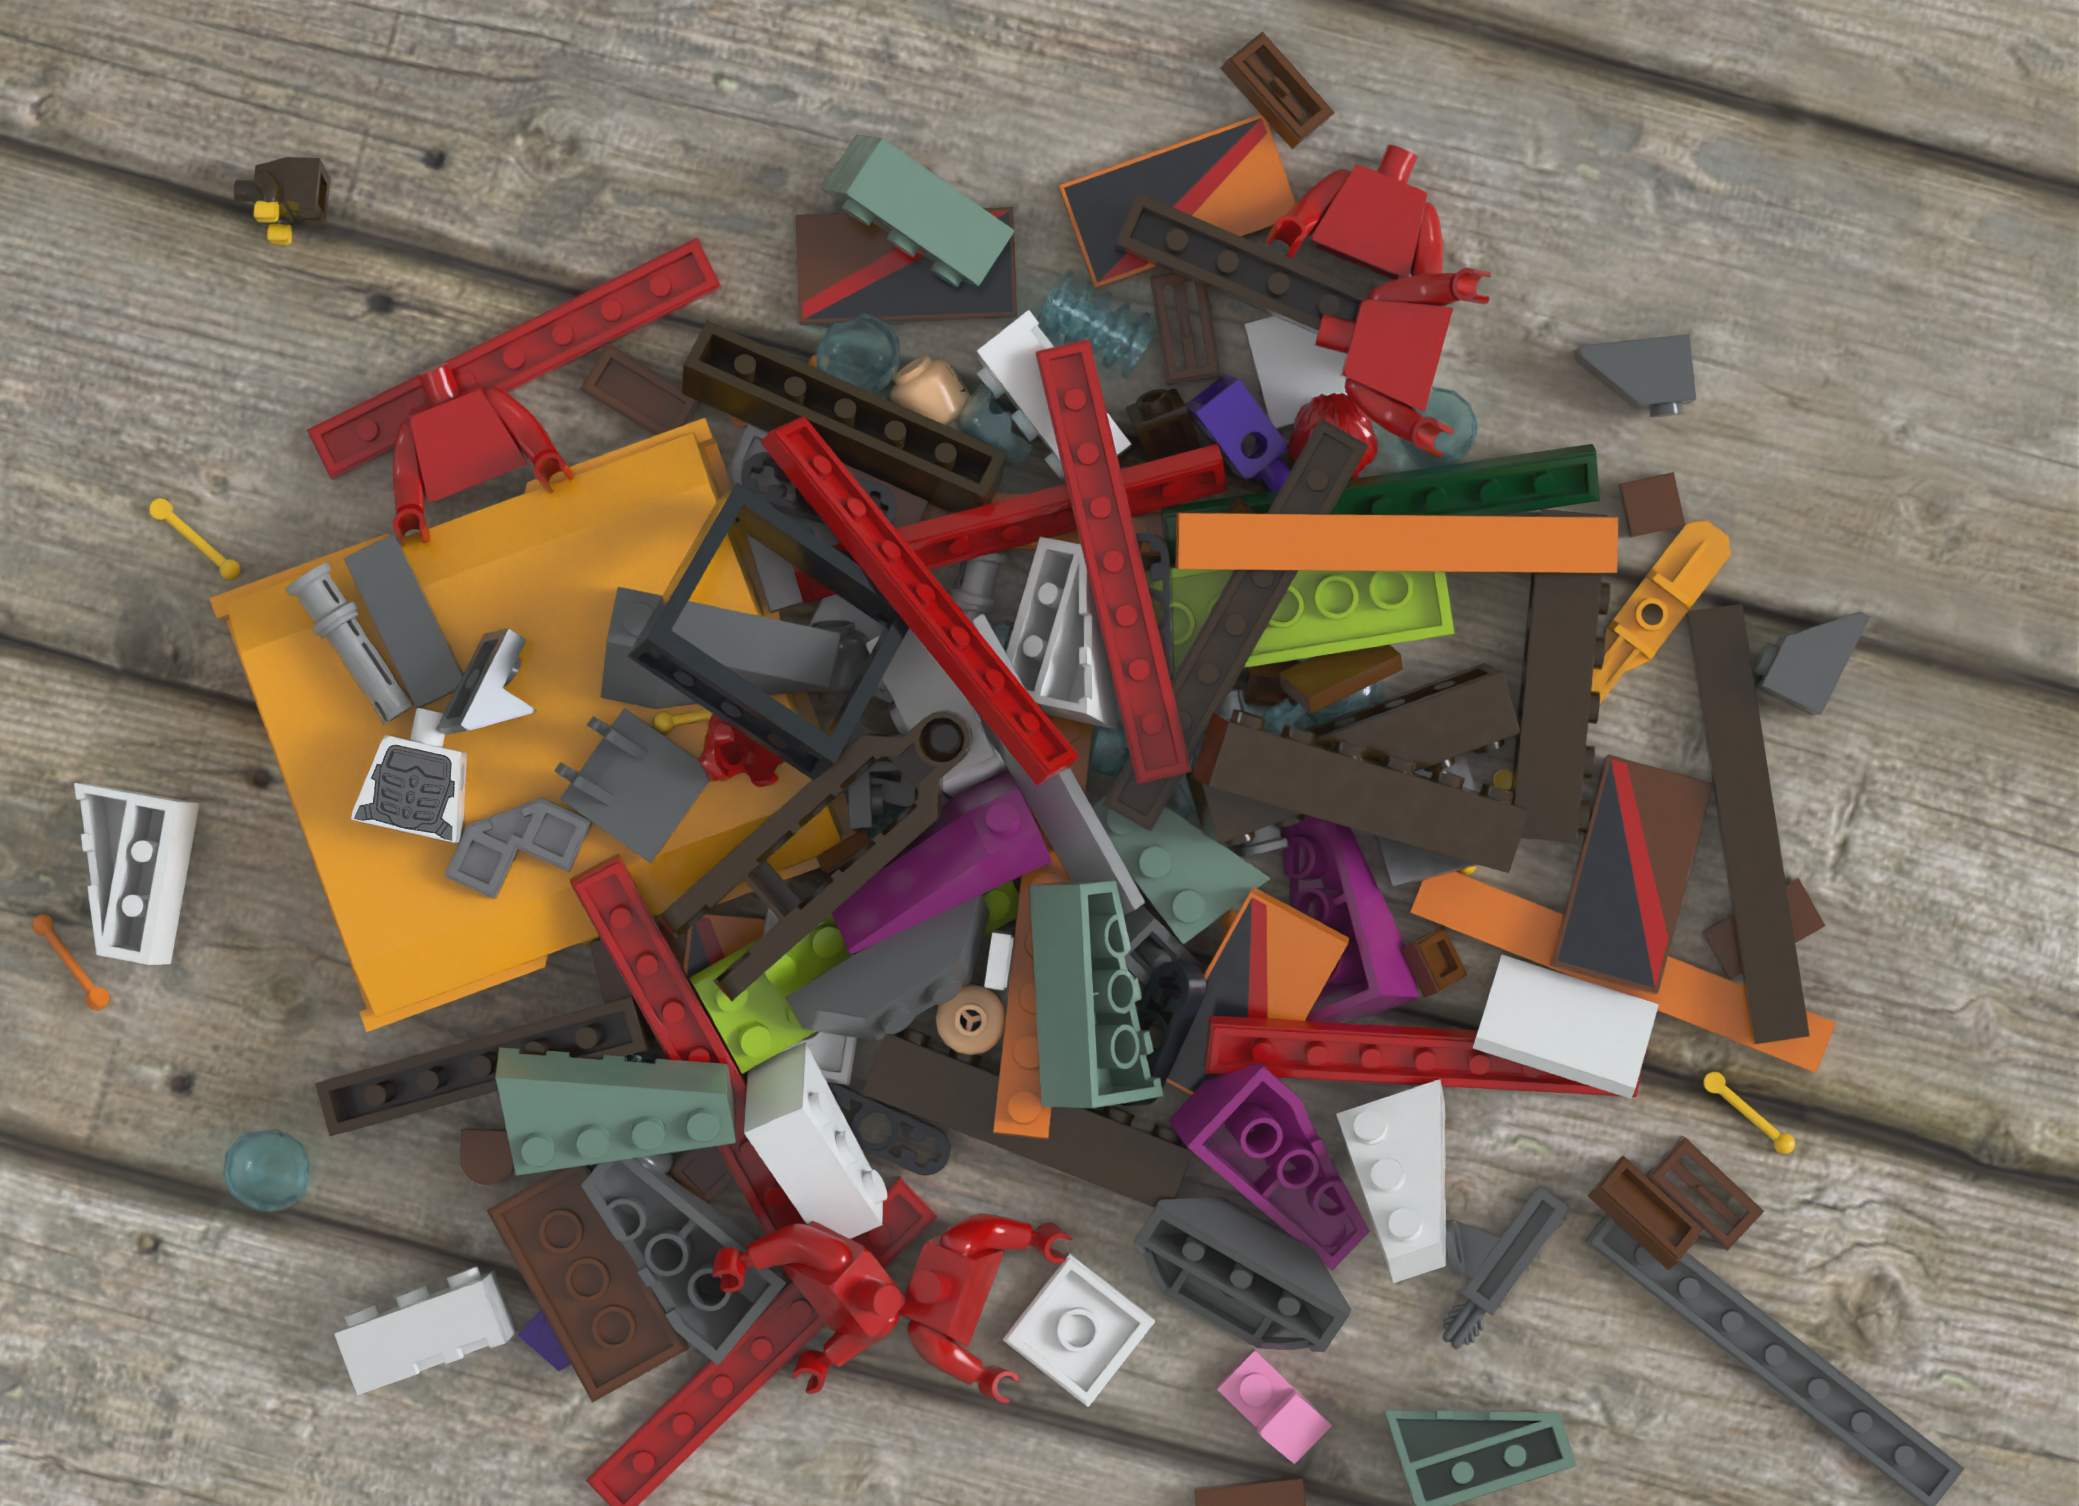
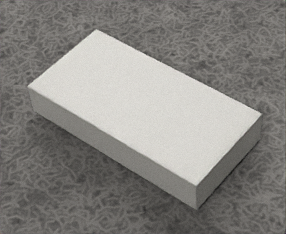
[984,930,1014,990]

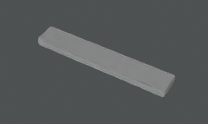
[970,614,1145,915]

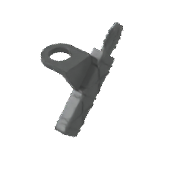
[1442,1187,1570,1349]

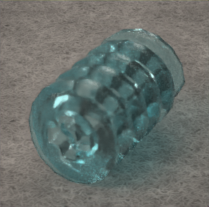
[1037,269,1157,380]

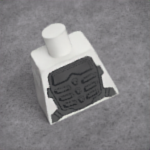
[351,708,467,843]

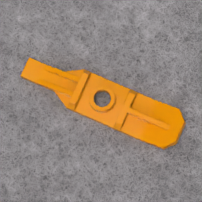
[1591,519,1731,703]

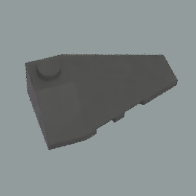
[601,587,841,709]
[581,1158,789,1365]

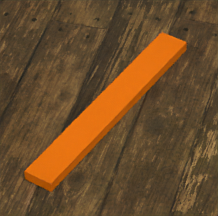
[1176,513,1618,573]
[1409,872,1836,1073]

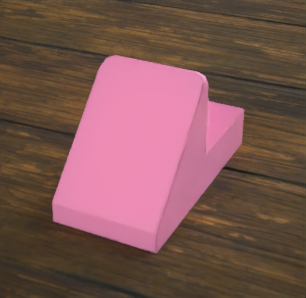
[1216,1348,1333,1464]

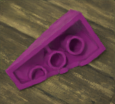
[832,770,1052,955]
[1283,814,1419,1023]
[1168,1062,1370,1271]

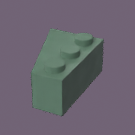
[821,134,1015,287]
[1092,794,1271,945]
[1383,1410,1577,1506]

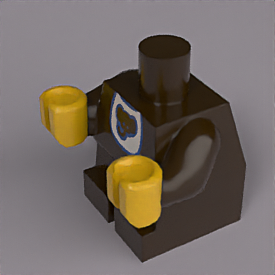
[234,157,331,245]

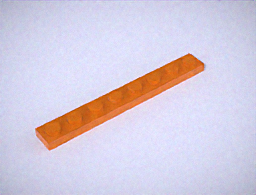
[993,715,1093,1140]

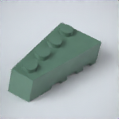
[1029,880,1164,1108]
[495,1047,737,1176]

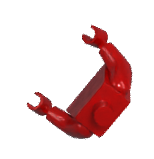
[1265,145,1443,280]
[1315,268,1491,458]
[392,362,574,547]
[899,1213,1072,1403]
[712,1220,906,1394]

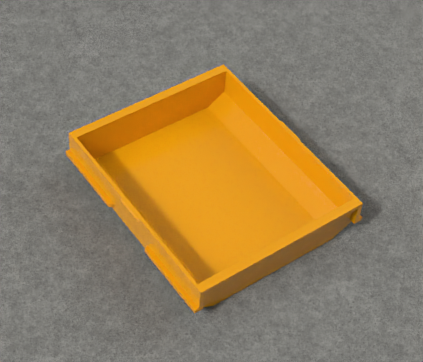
[209,418,858,1032]

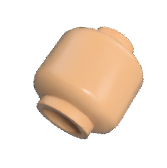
[890,355,971,430]
[935,982,1006,1055]

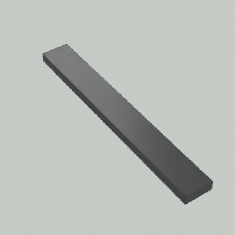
[1585,1214,1965,1506]

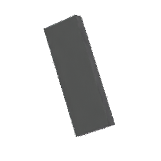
[344,534,463,709]

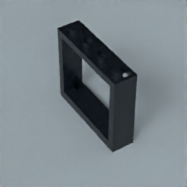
[627,483,909,781]

